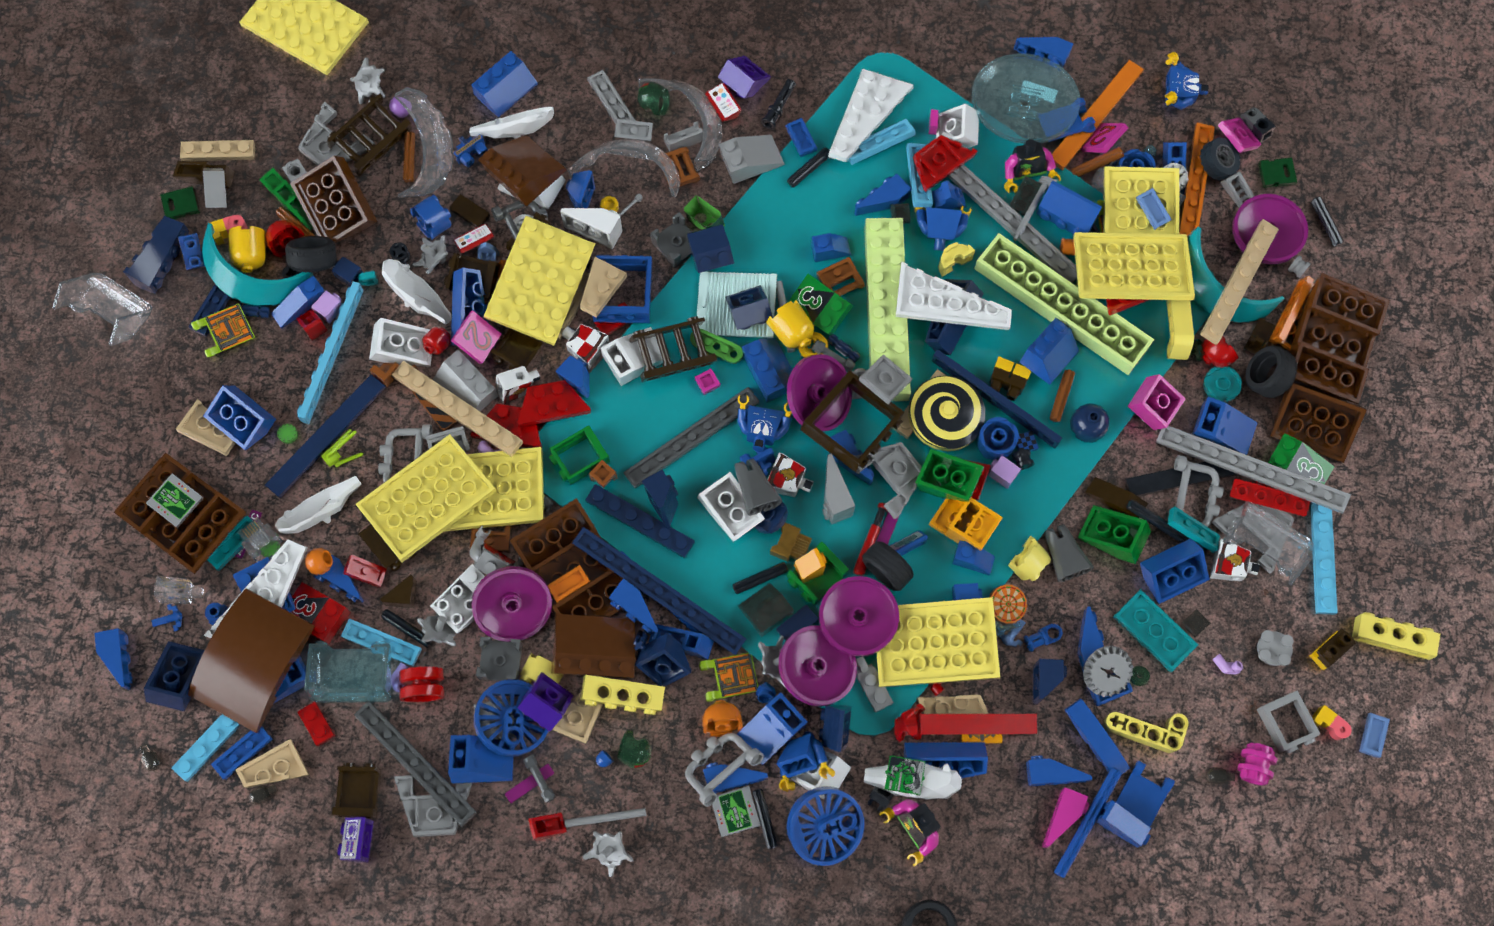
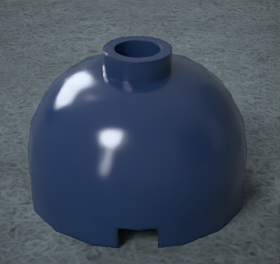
[1070,403,1109,443]

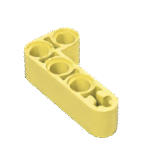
[1166,300,1194,360]
[1103,712,1188,753]

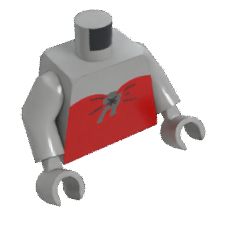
[469,525,525,574]

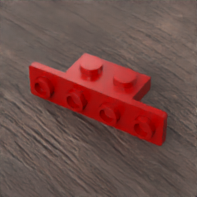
[1229,478,1310,517]

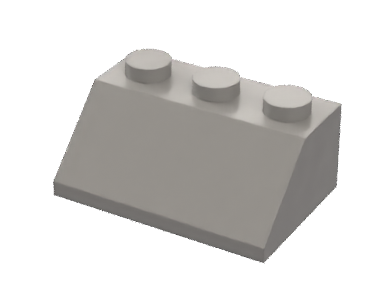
[433,350,498,411]

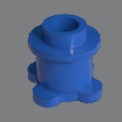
[205,603,228,625]

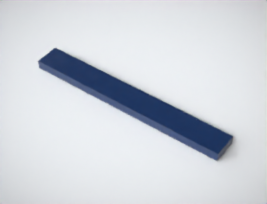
[932,349,1062,449]
[265,374,386,498]

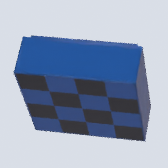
[1016,430,1039,452]

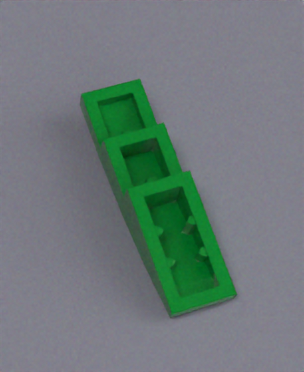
[259,168,313,231]

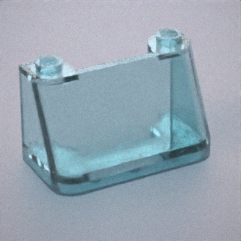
[304,641,391,702]

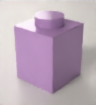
[311,291,342,324]
[988,456,1021,489]

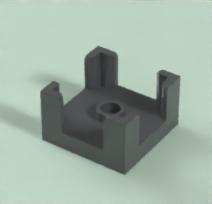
[650,212,692,269]
[476,637,523,682]

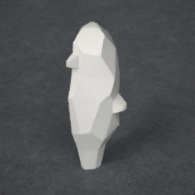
[469,107,554,139]
[382,259,452,325]
[275,476,362,534]
[864,763,962,800]

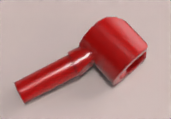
[930,683,945,696]

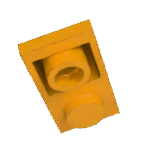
[794,548,827,583]

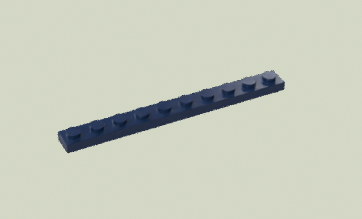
[572,527,746,655]

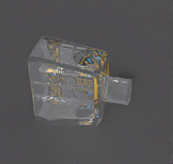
[154,576,204,604]

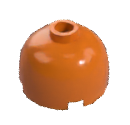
[702,700,743,737]

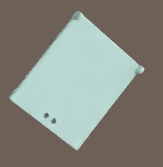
[697,272,777,338]

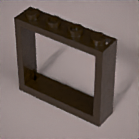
[800,370,904,473]

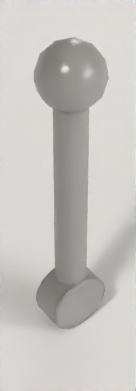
[618,194,642,217]

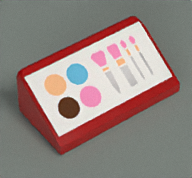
[705,83,741,122]
[454,224,494,254]

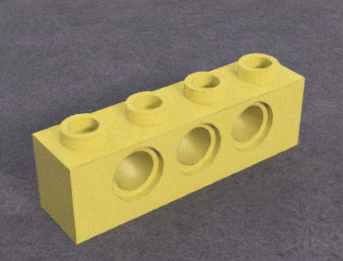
[1352,612,1440,660]
[580,675,665,715]

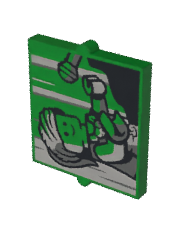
[885,755,925,796]

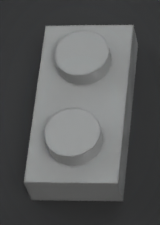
[614,119,653,141]

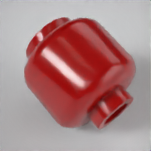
[422,327,451,355]

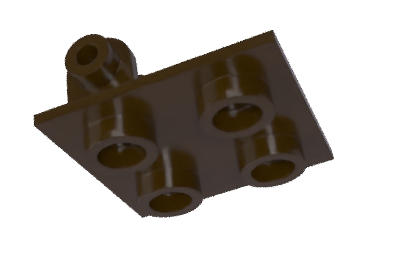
[1244,318,1293,365]

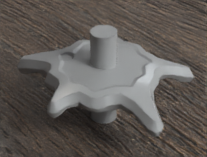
[350,58,386,105]
[412,235,448,274]
[417,613,456,647]
[758,635,787,689]
[583,831,633,877]

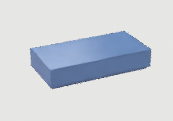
[1136,188,1172,230]
[1359,713,1390,758]

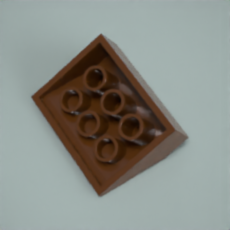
[478,135,567,207]
[290,155,378,243]
[1270,382,1367,463]
[552,614,635,679]

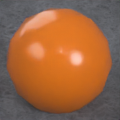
[304,548,333,575]

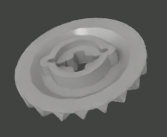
[1083,646,1134,697]

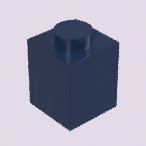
[332,257,363,287]

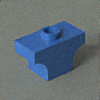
[931,180,967,210]

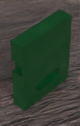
[1258,158,1297,188]
[160,186,200,219]

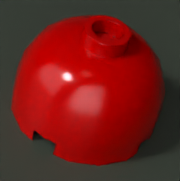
[265,220,304,257]
[1202,336,1239,368]

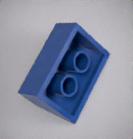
[471,51,538,118]
[1037,181,1102,236]
[1019,318,1079,385]
[742,338,792,402]
[203,385,276,450]
[1140,539,1210,604]

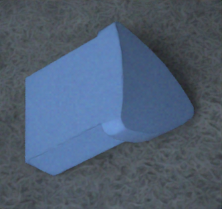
[477,242,500,262]

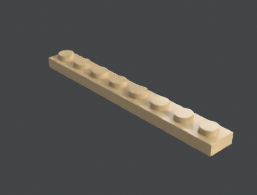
[1200,219,1278,345]
[392,361,523,457]

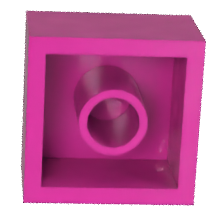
[1128,374,1186,430]

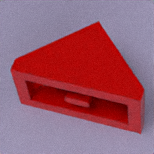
[296,308,328,341]
[528,812,567,842]

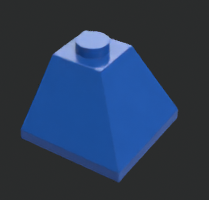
[566,170,595,208]

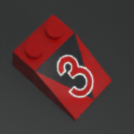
[291,582,351,645]

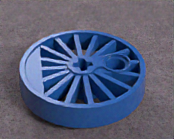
[474,679,548,757]
[787,786,864,866]

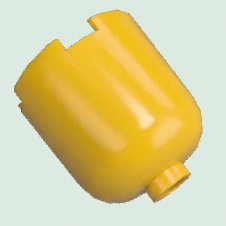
[228,226,266,273]
[766,300,814,348]

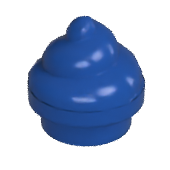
[756,682,776,703]

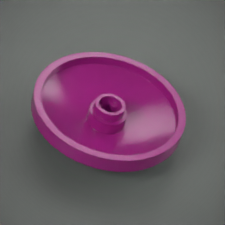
[1232,194,1308,264]
[787,354,852,431]
[471,566,552,642]
[819,576,899,656]
[779,625,857,706]

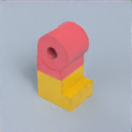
[210,215,248,246]
[1312,705,1352,740]

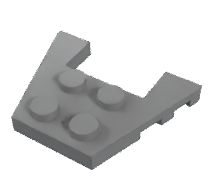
[298,102,376,166]
[854,442,922,519]
[1212,502,1294,574]
[394,775,472,837]

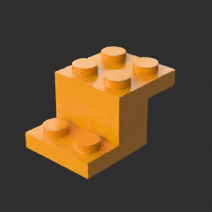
[929,497,1003,551]

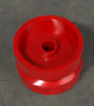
[399,666,445,703]

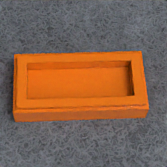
[547,565,590,603]

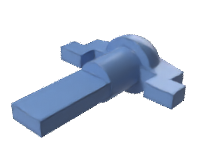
[998,619,1026,648]

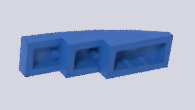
[1065,699,1130,774]

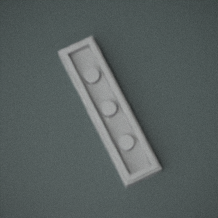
[587,70,636,124]

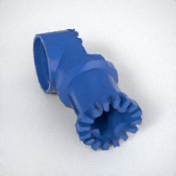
[1023,624,1063,652]

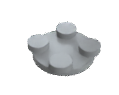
[1257,630,1294,666]

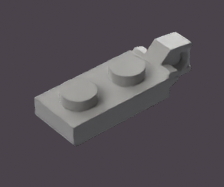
[856,656,893,713]

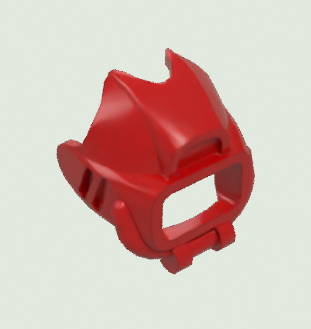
[894,703,925,742]

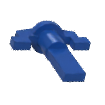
[151,604,183,631]

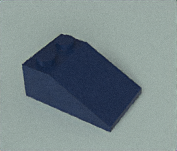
[143,641,205,712]
[819,704,852,752]

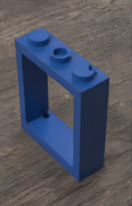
[593,255,653,323]

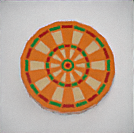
[989,585,1027,624]

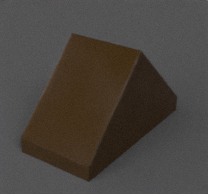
[380,574,417,608]

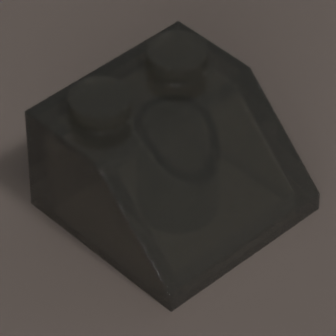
[738,583,794,638]

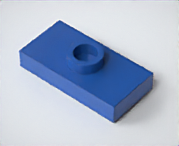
[785,118,817,157]

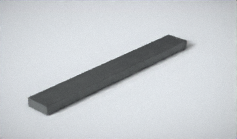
[624,387,759,489]
[354,701,477,827]

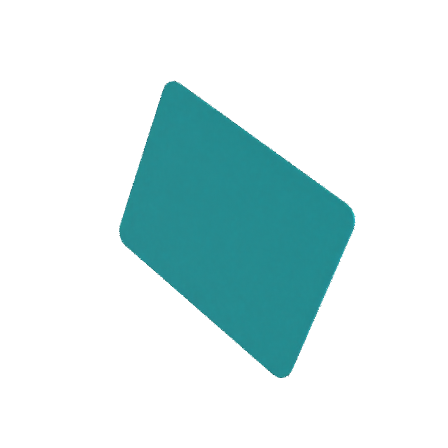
[539,52,1216,736]

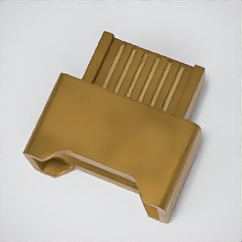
[770,522,812,562]

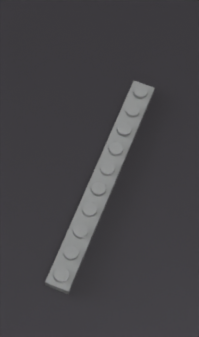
[947,165,1077,283]
[1156,426,1351,514]

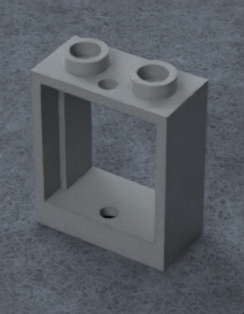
[1256,690,1321,754]

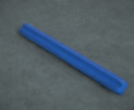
[1054,768,1122,878]

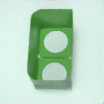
[684,196,725,230]

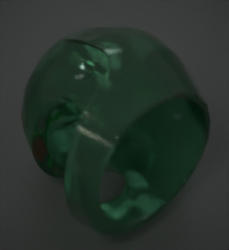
[637,82,670,116]
[617,729,652,768]

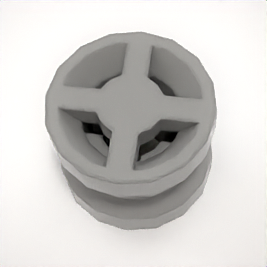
[1287,255,1311,279]

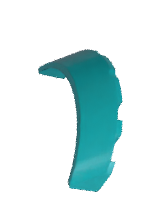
[202,222,314,306]
[1187,226,1285,323]

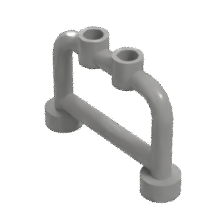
[378,424,433,483]
[1164,455,1224,527]
[685,733,764,807]

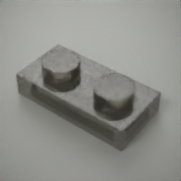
[1009,176,1041,216]

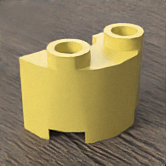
[939,242,975,277]
[1008,536,1051,581]
[520,653,563,684]

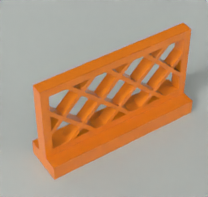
[1269,276,1314,351]

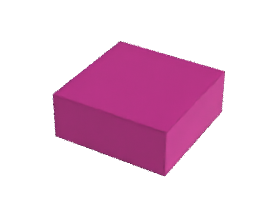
[929,109,938,135]
[695,369,720,395]

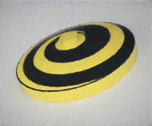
[908,376,985,451]

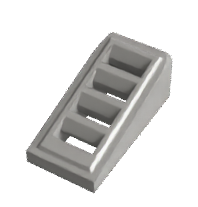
[1220,171,1254,208]

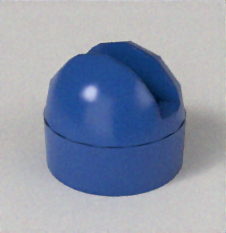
[596,750,614,767]

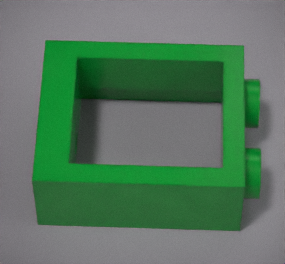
[549,425,610,485]

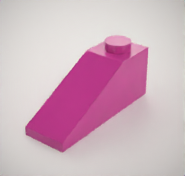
[1042,787,1089,848]

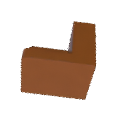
[370,362,399,387]
[589,460,618,488]

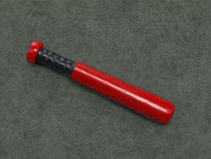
[853,503,887,576]

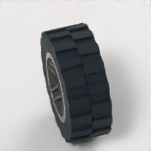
[1200,137,1241,180]

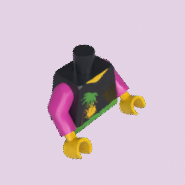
[1004,139,1061,193]
[879,799,941,866]

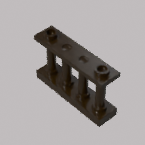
[327,93,412,177]
[629,316,717,383]

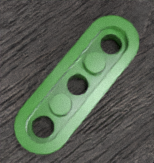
[690,329,743,364]

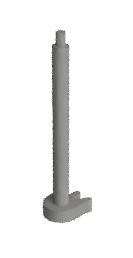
[1014,176,1058,241]

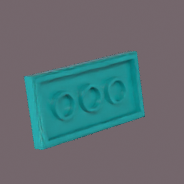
[1113,589,1199,673]

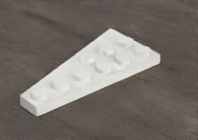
[896,262,1012,330]
[204,540,308,638]

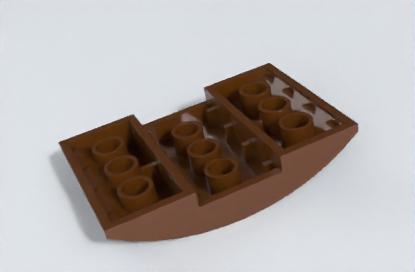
[1290,273,1390,404]
[114,453,247,574]
[510,498,623,617]
[188,588,315,733]

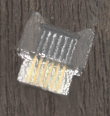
[238,517,283,562]

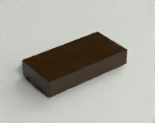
[449,194,490,228]

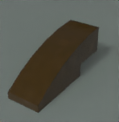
[172,161,235,188]

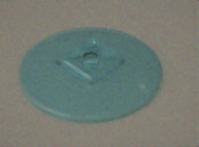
[972,54,1080,144]

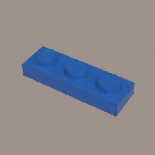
[211,726,273,780]

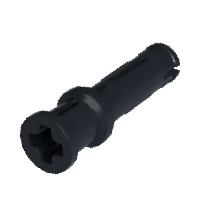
[761,79,796,130]

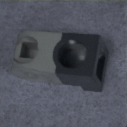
[1240,107,1276,143]

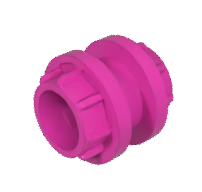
[1237,743,1278,786]

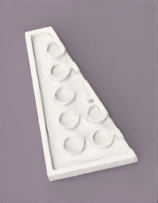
[828,69,914,162]

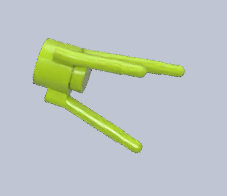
[321,429,363,468]

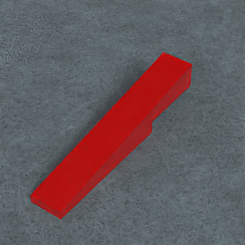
[918,714,1037,735]

